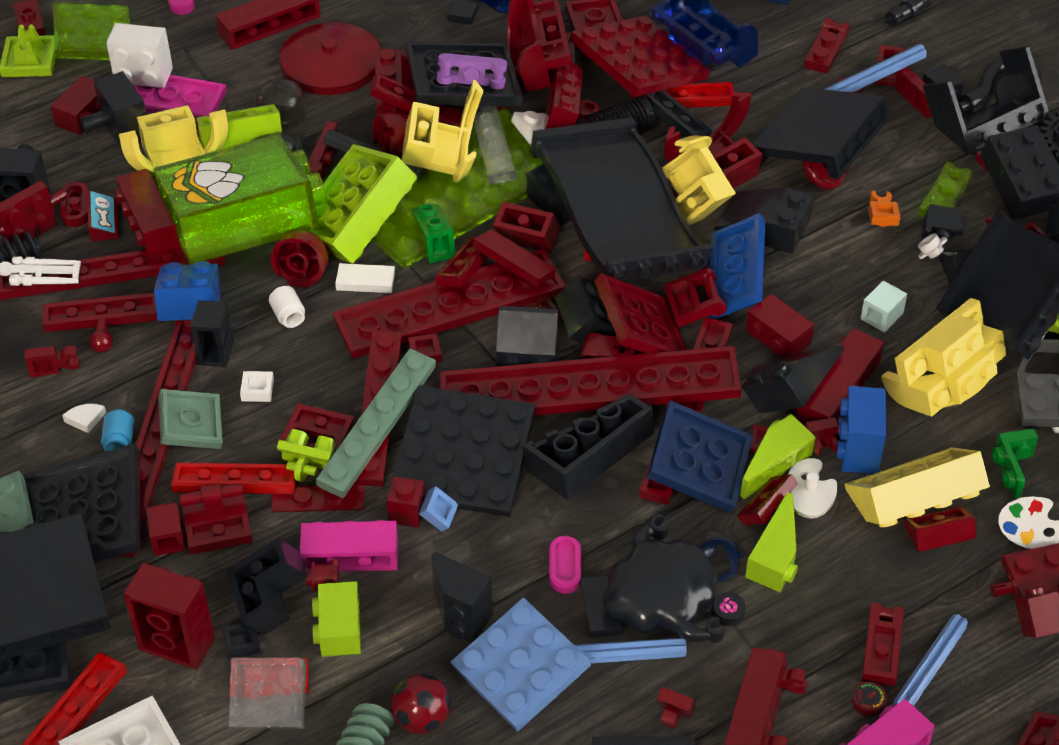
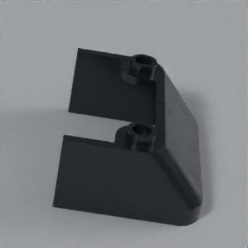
[923,46,1049,155]

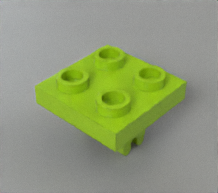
[0,24,59,77]

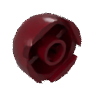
[372,112,408,158]
[271,230,328,288]

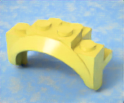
[881,298,1006,417]

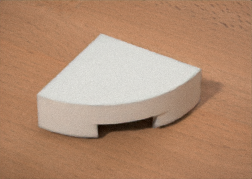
[63,404,106,433]

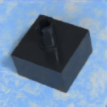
[80,71,147,150]
[0,144,51,203]

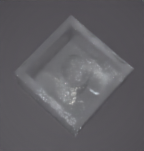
[229,658,306,729]

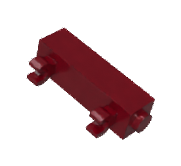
[724,648,808,745]

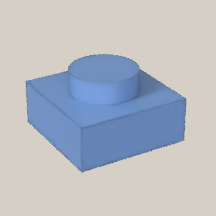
[419,486,458,532]

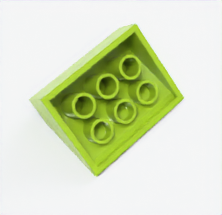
[289,144,418,264]

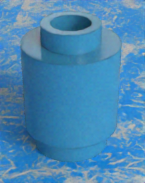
[101,409,134,452]

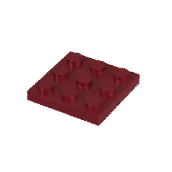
[595,273,687,354]

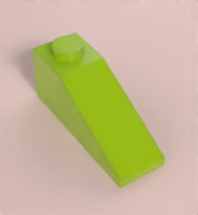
[740,414,816,499]
[745,492,798,592]

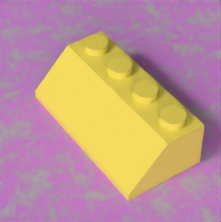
[844,447,990,527]

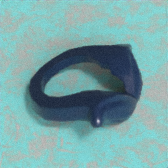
[697,537,745,582]

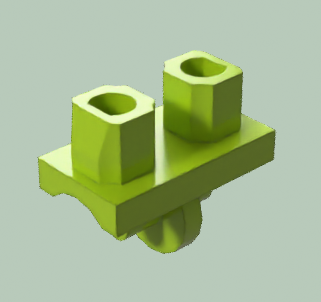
[277,429,336,482]

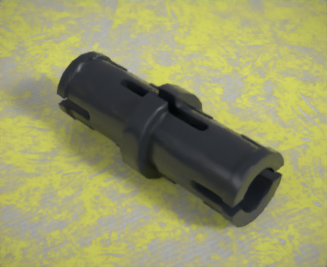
[885,0,931,27]

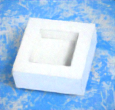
[240,371,274,402]

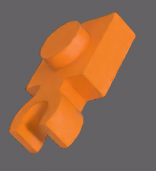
[868,191,900,227]

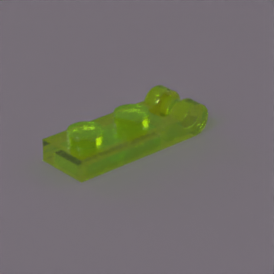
[918,161,973,217]

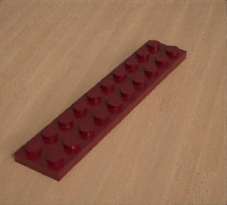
[440,346,741,416]

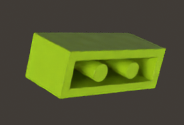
[196,104,282,157]

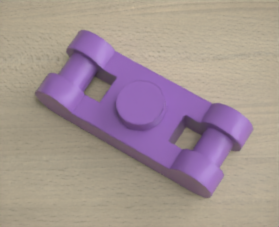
[436,53,507,89]

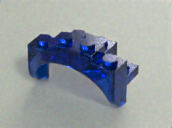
[651,0,758,68]

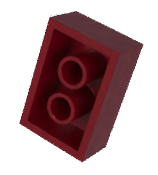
[124,563,215,670]

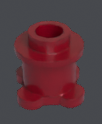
[305,557,339,592]

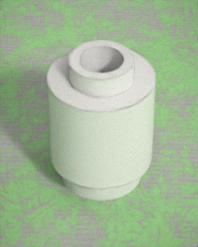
[269,286,305,328]

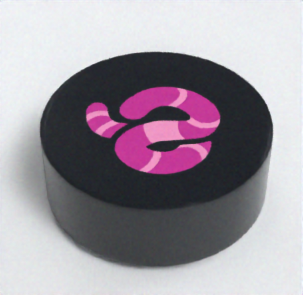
[712,592,745,626]

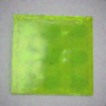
[52,2,130,60]

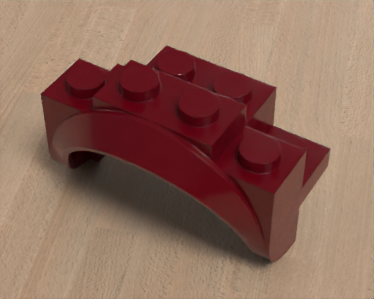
[507,0,573,92]

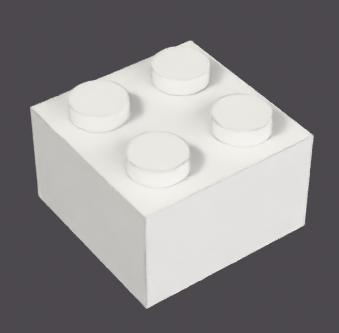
[106,23,173,88]

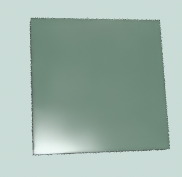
[158,389,223,449]

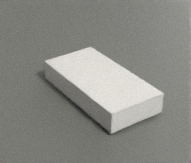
[335,263,395,293]

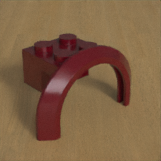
[664,92,762,189]

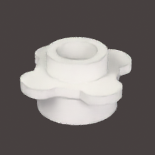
[918,233,948,259]

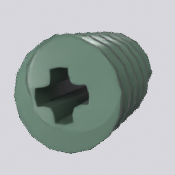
[336,703,395,745]

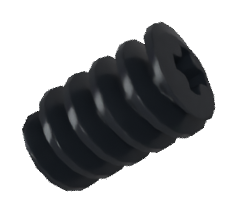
[0,228,44,264]

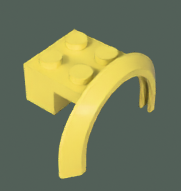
[401,80,483,183]
[119,105,228,178]
[662,135,736,225]

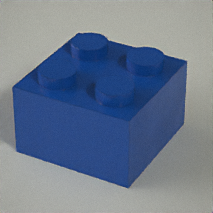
[154,261,221,321]
[836,386,886,474]

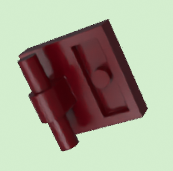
[179,483,253,555]

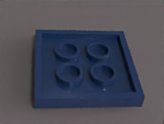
[646,400,753,513]

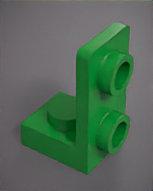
[412,203,456,264]
[992,429,1038,499]

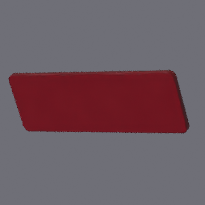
[271,484,365,512]

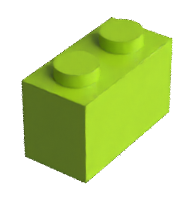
[312,581,361,657]

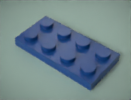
[708,213,765,319]

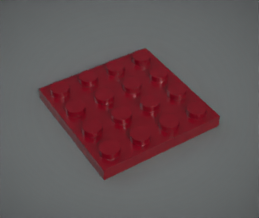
[569,15,710,97]

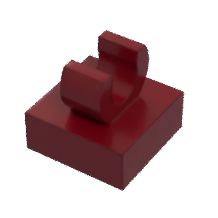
[805,417,839,456]
[657,687,696,729]

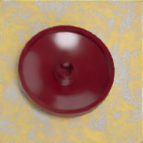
[280,22,381,95]

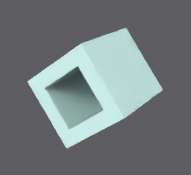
[861,281,907,333]

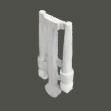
[0,257,81,286]

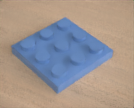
[450,597,591,732]

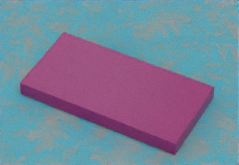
[133,75,227,122]

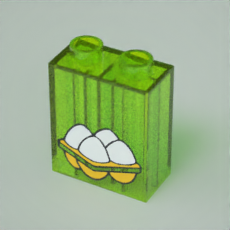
[153,133,327,265]

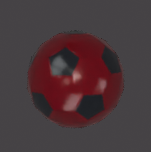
[391,673,451,735]

